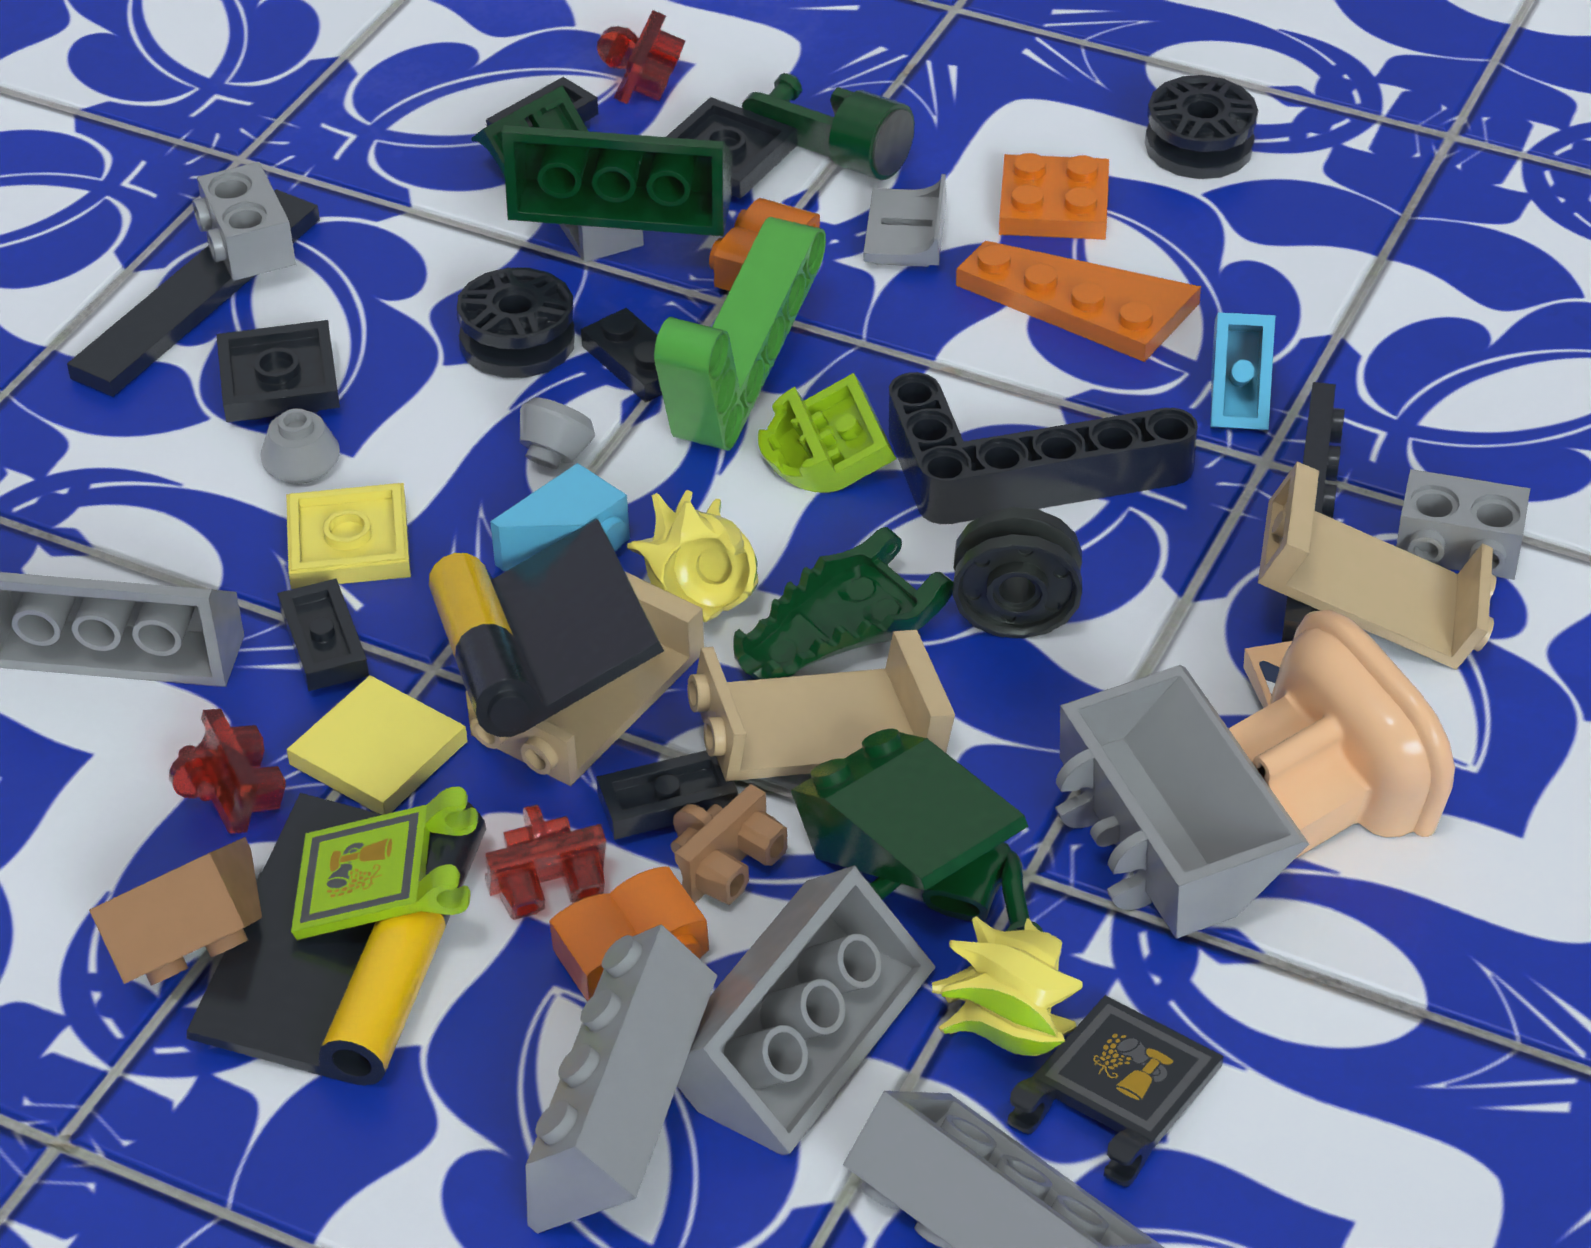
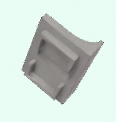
[863,174,946,267]

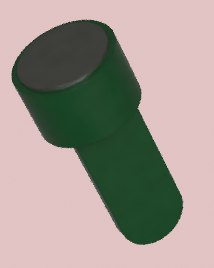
[742,73,915,180]

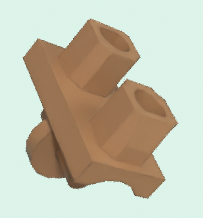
[670,784,788,905]

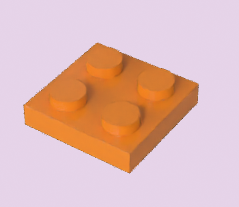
[999,153,1109,240]

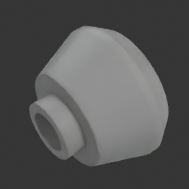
[519,397,595,469]
[261,409,340,484]

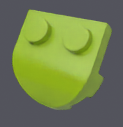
[758,373,896,493]

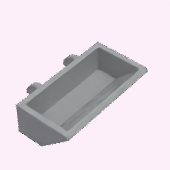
[1055,665,1309,939]

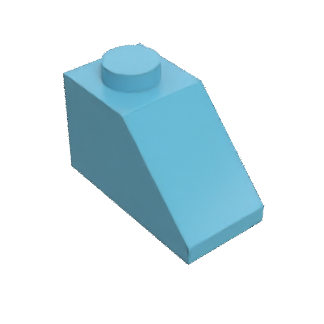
[1210,312,1275,431]
[490,463,630,571]

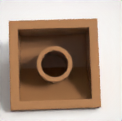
[89,837,262,986]

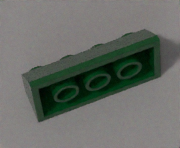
[502,125,731,236]

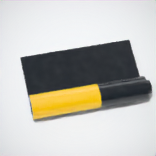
[428,519,664,737]
[187,793,486,1085]

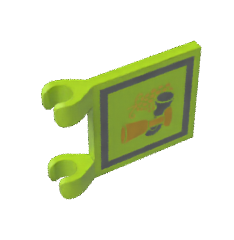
[291,786,478,940]

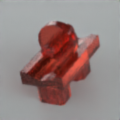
[597,10,686,104]
[169,709,286,834]
[485,804,606,920]

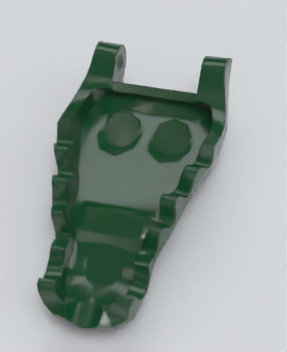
[733,527,953,680]

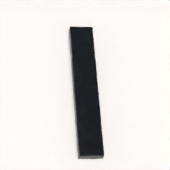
[67,189,320,397]

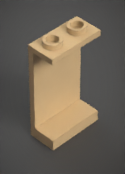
[1258,461,1496,670]
[466,572,704,786]
[688,630,955,782]

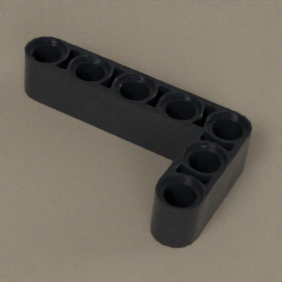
[889,372,1198,524]

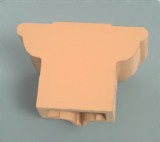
[1228,609,1455,859]

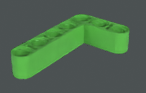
[654,217,826,451]

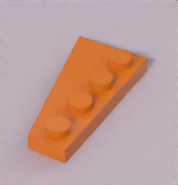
[956,240,1201,362]

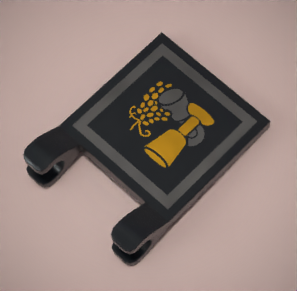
[1007,995,1224,1187]

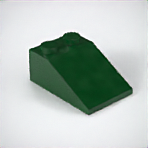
[790,728,1028,891]

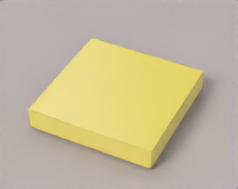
[286,483,411,589]
[287,675,468,815]

